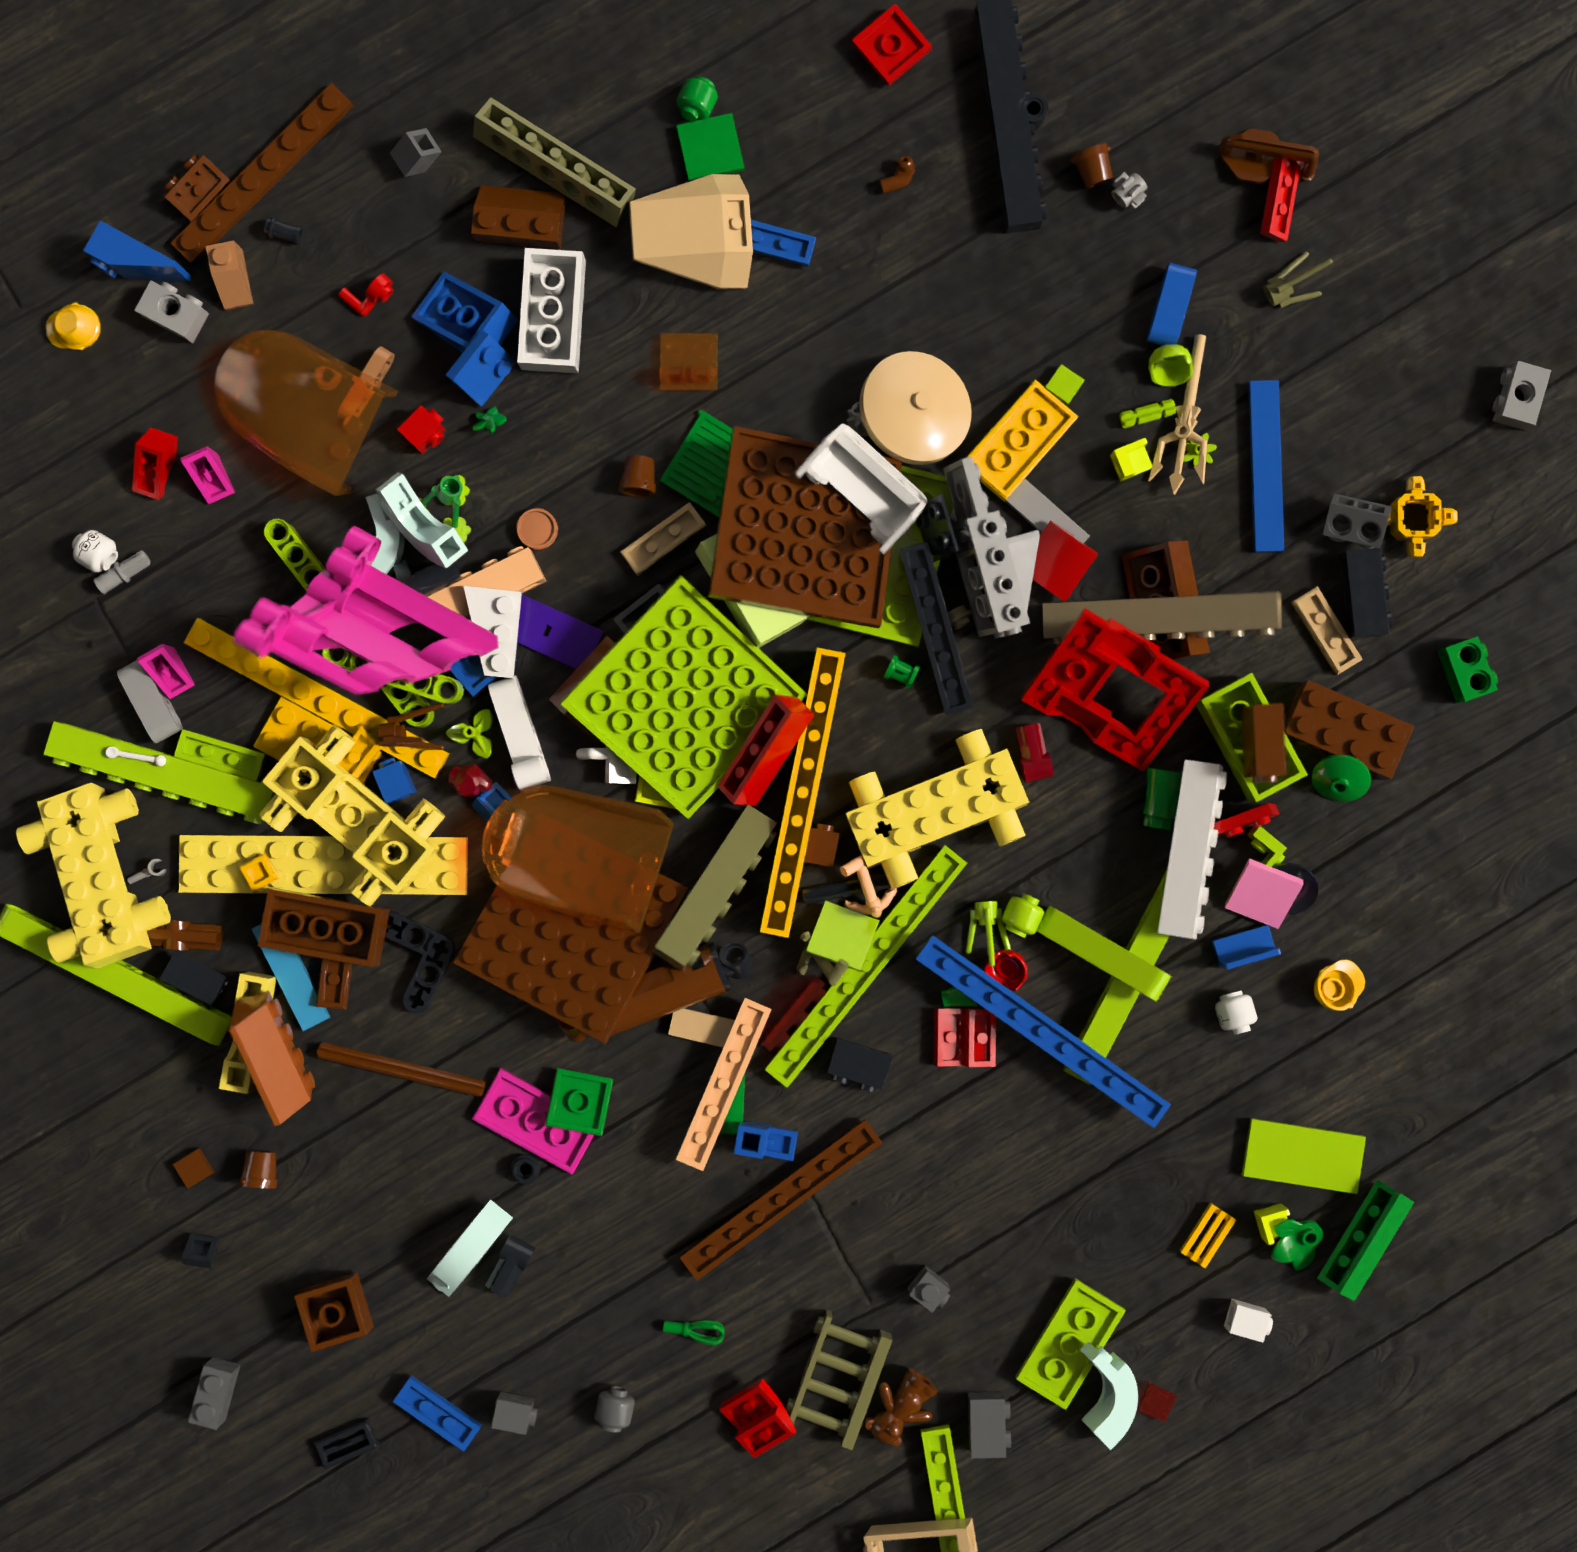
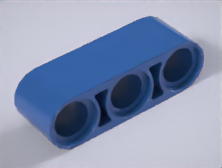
[1146,262,1197,346]

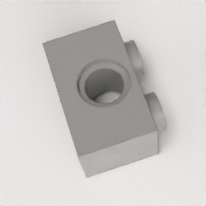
[134,281,209,343]
[1492,361,1551,430]

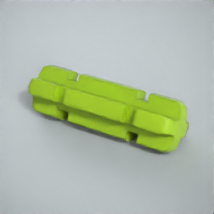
[1120,399,1176,428]

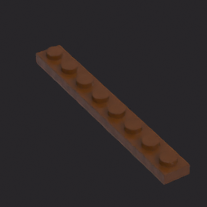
[171,83,354,266]
[680,1119,882,1281]

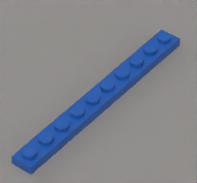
[915,935,1171,1128]

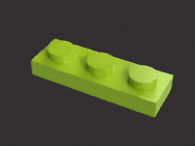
[174,729,267,781]

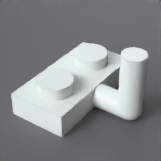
[576,746,636,784]

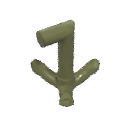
[797,931,849,986]

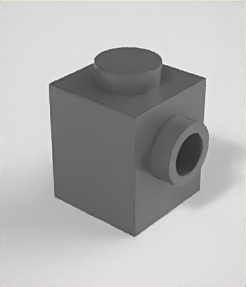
[390,128,441,177]
[907,1265,950,1313]
[491,1392,538,1435]

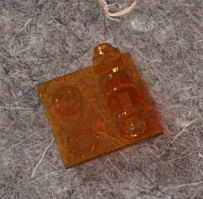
[659,333,718,391]

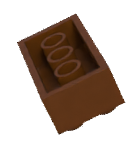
[1284,680,1414,780]
[258,888,390,967]

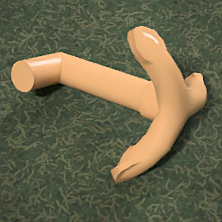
[840,855,897,918]

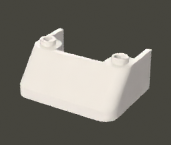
[795,424,928,554]

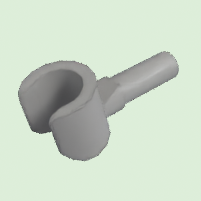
[127,859,167,884]

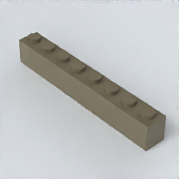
[1043,592,1282,644]

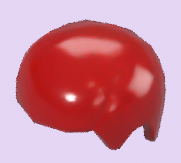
[984,949,1028,991]

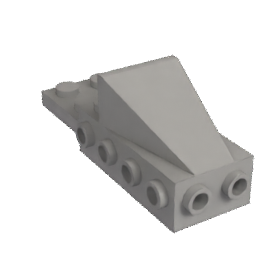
[943,457,1040,639]

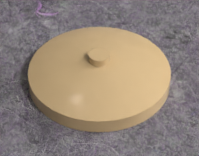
[859,351,971,465]

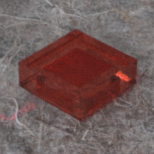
[1137,1381,1177,1422]

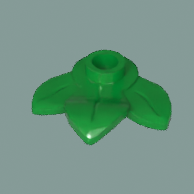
[1270,1219,1323,1271]

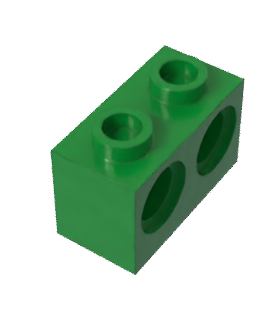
[1437,636,1498,704]

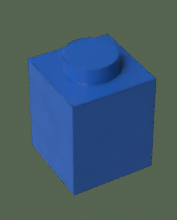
[373,758,417,804]

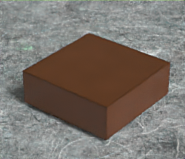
[173,1148,215,1189]

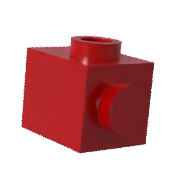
[397,405,446,454]

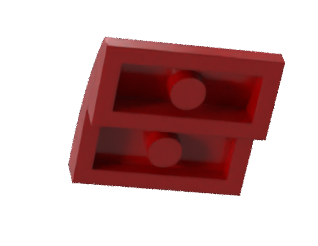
[1033,520,1098,602]
[934,1008,996,1067]
[719,1379,796,1458]

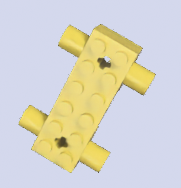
[259,725,445,906]
[846,729,1029,889]
[16,782,171,969]

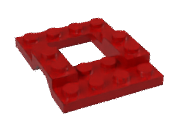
[1021,608,1209,772]

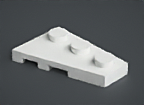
[463,585,522,678]

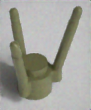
[1263,252,1333,308]

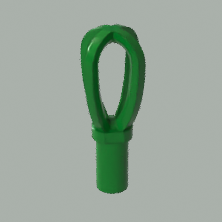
[663,1321,725,1345]

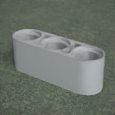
[117,660,183,744]

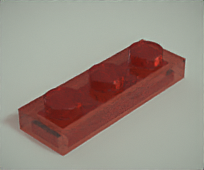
[762,975,826,1051]

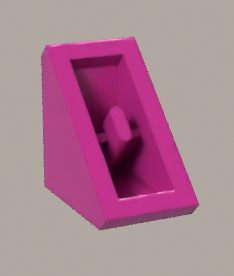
[180,446,235,504]
[137,644,194,699]

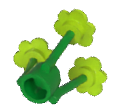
[418,475,471,543]

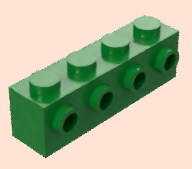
[1317,1179,1414,1301]

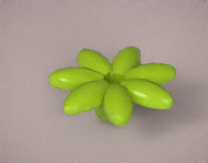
[1183,433,1217,466]

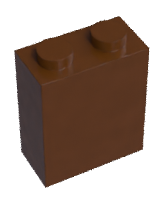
[1241,703,1286,783]

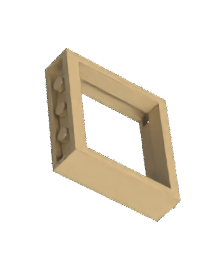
[863,1518,978,1552]

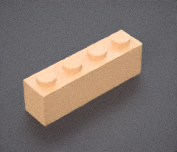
[428,546,547,619]

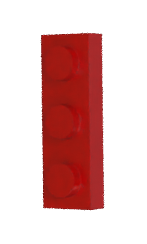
[1260,157,1301,242]

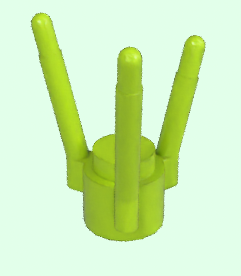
[966,901,1011,967]

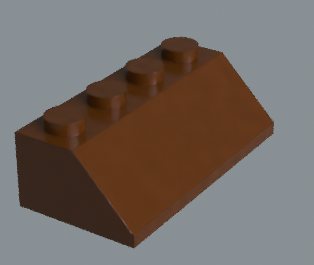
[1121,540,1210,661]

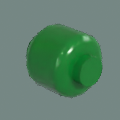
[676,76,718,122]

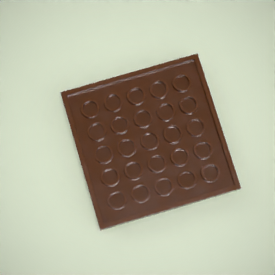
[708,426,902,629]
[453,812,690,1044]

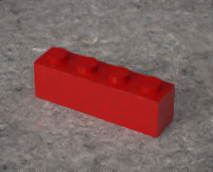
[717,694,814,806]

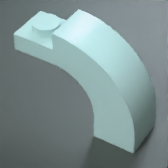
[376,473,468,568]
[366,494,405,576]
[427,1200,513,1297]
[1080,1342,1138,1450]

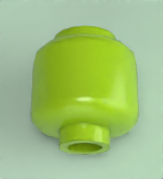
[1002,893,1044,938]

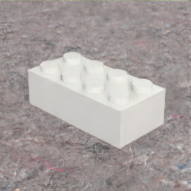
[517,248,586,373]

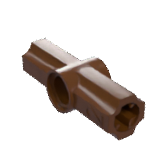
[147,920,223,950]

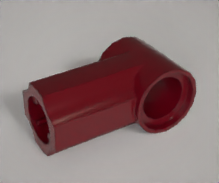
[1015,723,1054,783]

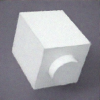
[1224,1299,1273,1342]

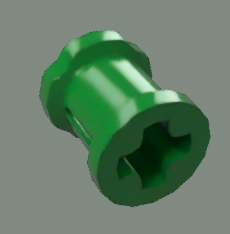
[883,655,920,690]

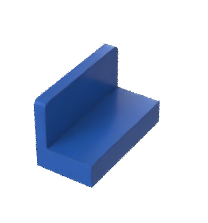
[1211,925,1281,970]

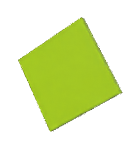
[806,901,879,972]

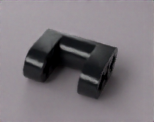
[393,559,462,596]

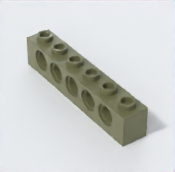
[473,97,636,228]

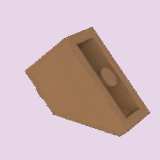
[206,240,254,310]

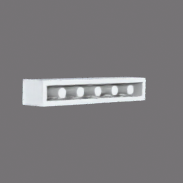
[1158,760,1227,939]

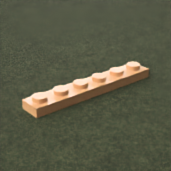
[676,998,772,1171]

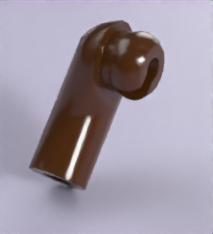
[879,156,915,194]

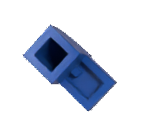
[734,1122,798,1161]

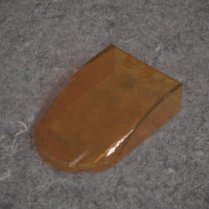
[215,330,398,496]
[482,785,674,934]

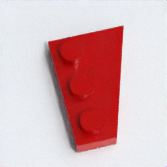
[1214,803,1280,838]

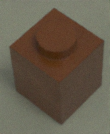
[804,823,839,867]

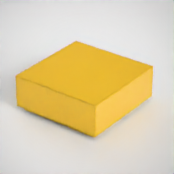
[239,853,280,893]

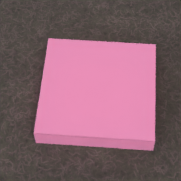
[1225,858,1303,929]

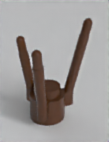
[378,702,444,750]

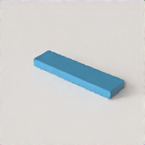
[252,924,331,1031]

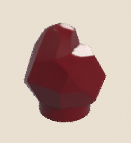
[449,764,492,797]

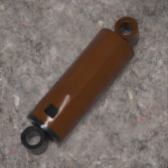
[557,941,753,1042]

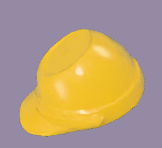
[46,303,100,350]
[1314,959,1365,1011]

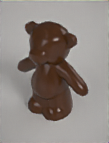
[864,1368,938,1447]

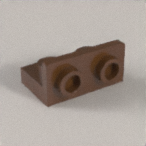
[163,154,230,222]

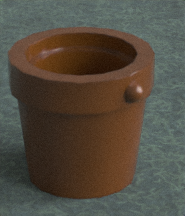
[1070,143,1113,189]
[618,455,656,498]
[239,1151,278,1188]

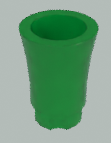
[1143,767,1183,830]

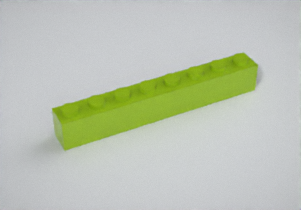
[44,721,276,824]

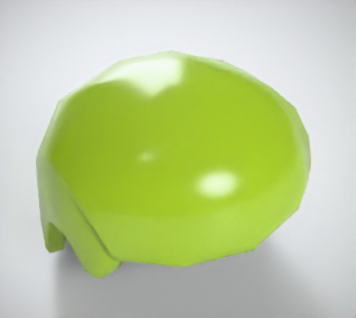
[1149,344,1193,387]

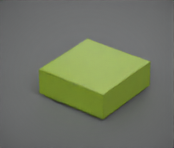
[1045,364,1085,405]

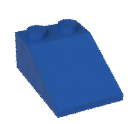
[83,221,192,282]
[412,272,518,353]

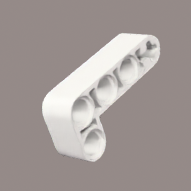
[488,675,551,790]

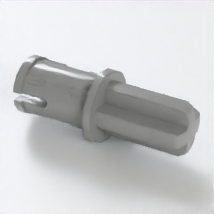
[94,551,151,594]

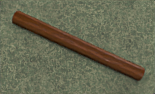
[317,1042,485,1097]

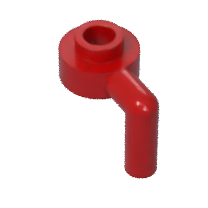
[338,273,394,316]

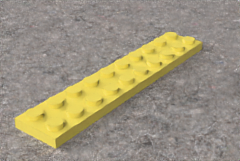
[179,835,468,895]

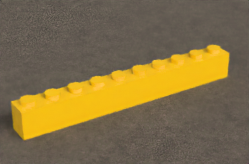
[760,648,845,938]

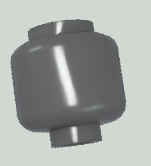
[594,1386,635,1432]

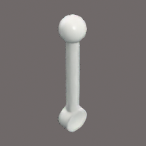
[106,747,166,766]

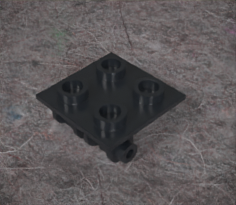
[915,494,959,563]

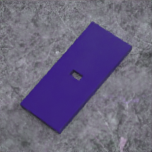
[517,595,604,669]

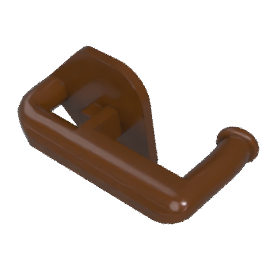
[1219,129,1319,184]

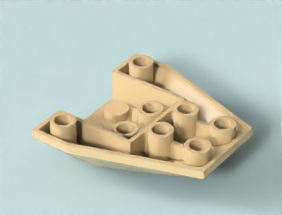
[629,174,753,289]

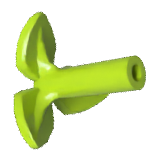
[446,709,493,759]

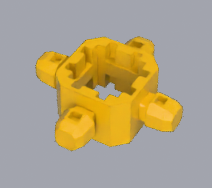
[1387,476,1457,558]

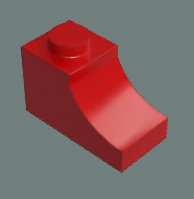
[132,427,178,500]

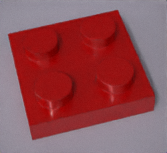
[852,3,932,87]

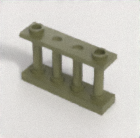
[785,1310,892,1450]

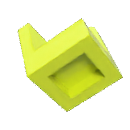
[1110,438,1152,481]
[1254,1203,1290,1245]

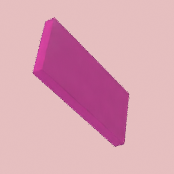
[472,1068,594,1175]

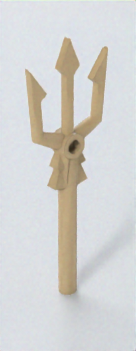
[1148,334,1207,495]

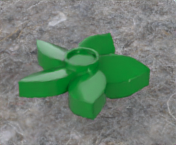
[473,406,507,433]

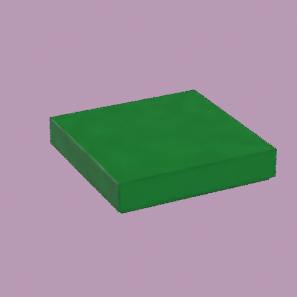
[677,113,745,182]
[545,1068,613,1137]

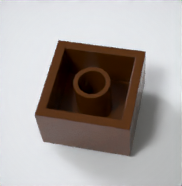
[295,1272,374,1352]

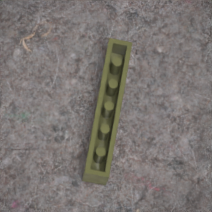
[653,805,777,971]

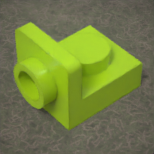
[1247,826,1287,867]

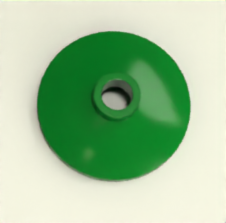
[1312,755,1371,802]

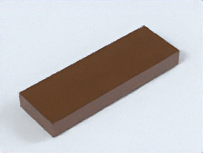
[316,958,352,1010]

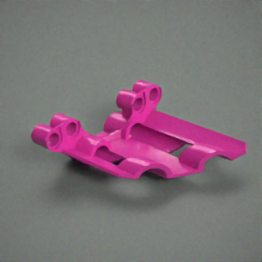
[234,526,499,694]

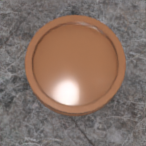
[517,508,558,550]

